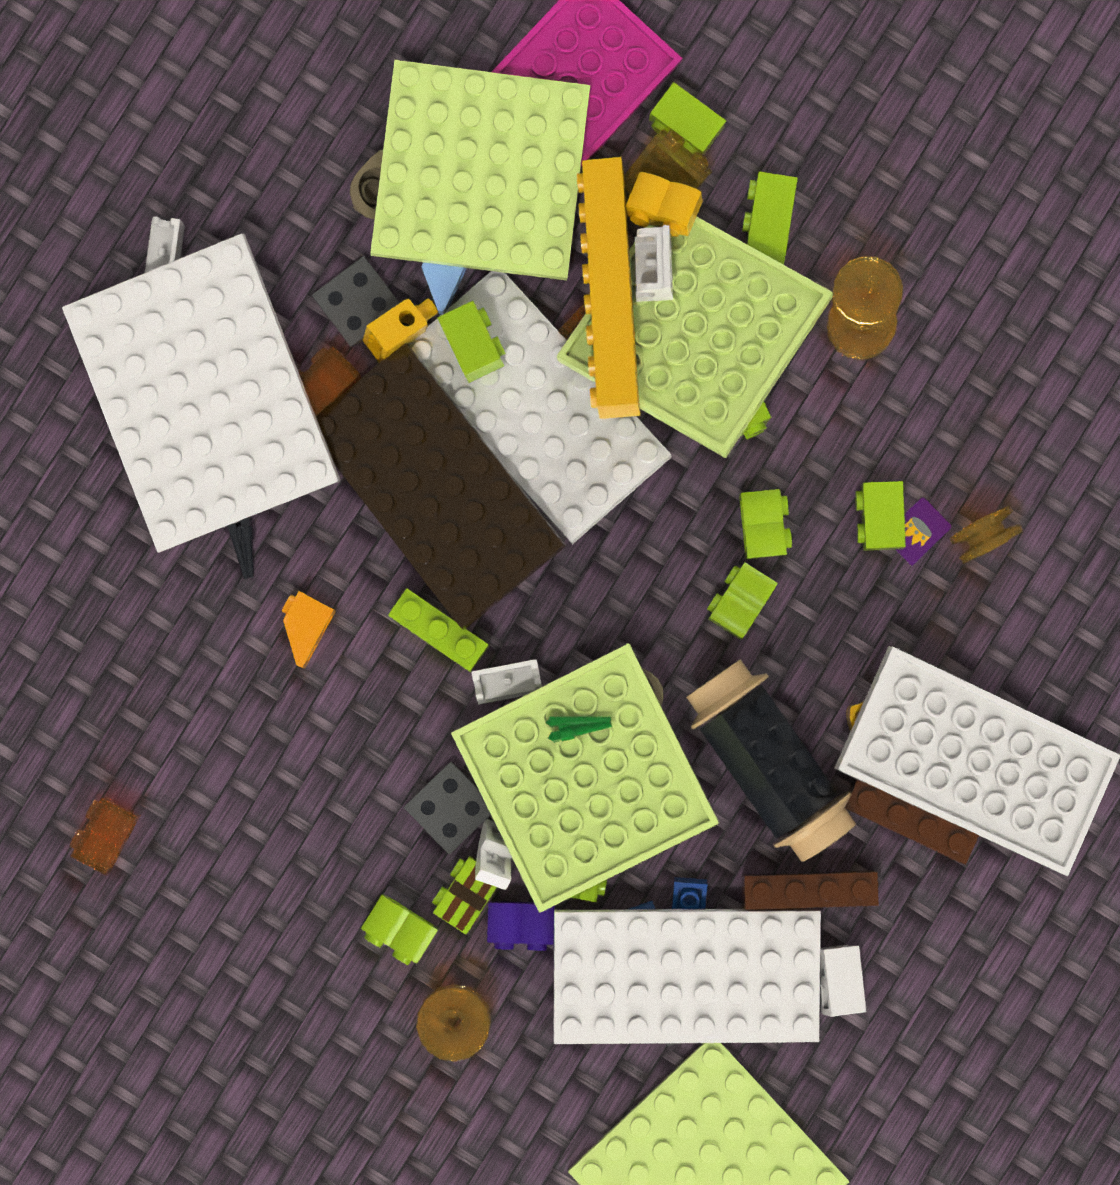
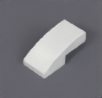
[475,819,512,890]

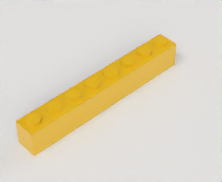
[577,157,640,419]

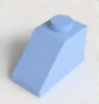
[421,262,467,315]

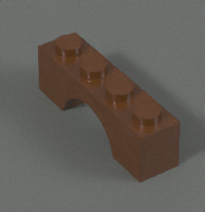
[845,778,979,865]
[742,870,879,910]

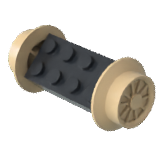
[686,659,856,862]

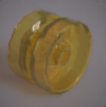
[416,983,491,1062]

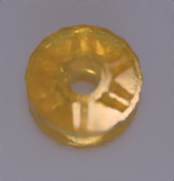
[832,256,903,331]
[826,287,898,360]
[948,505,1024,564]

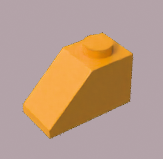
[282,591,336,669]

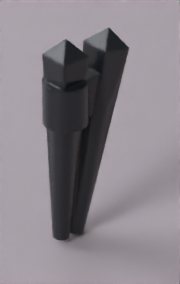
[227,517,254,579]

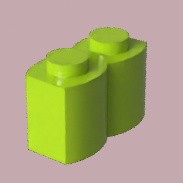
[739,489,792,559]
[707,562,778,640]
[361,894,439,965]

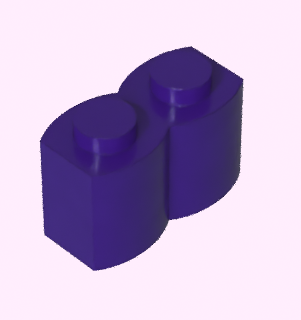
[487,901,555,951]

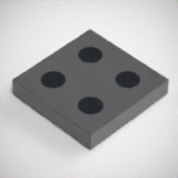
[312,256,399,348]
[404,761,491,855]

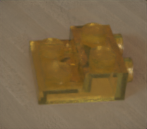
[624,129,713,194]

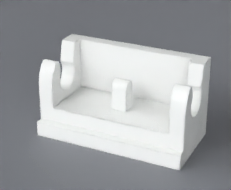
[145,217,185,273]
[635,225,673,302]
[472,659,542,705]
[820,945,866,1017]

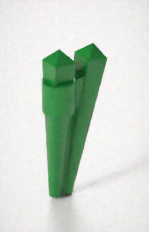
[546,717,612,743]

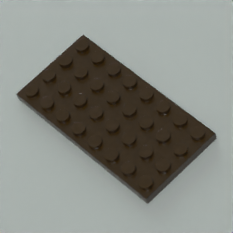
[316,343,566,630]

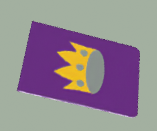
[896,498,951,566]

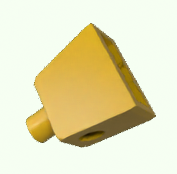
[363,297,438,363]

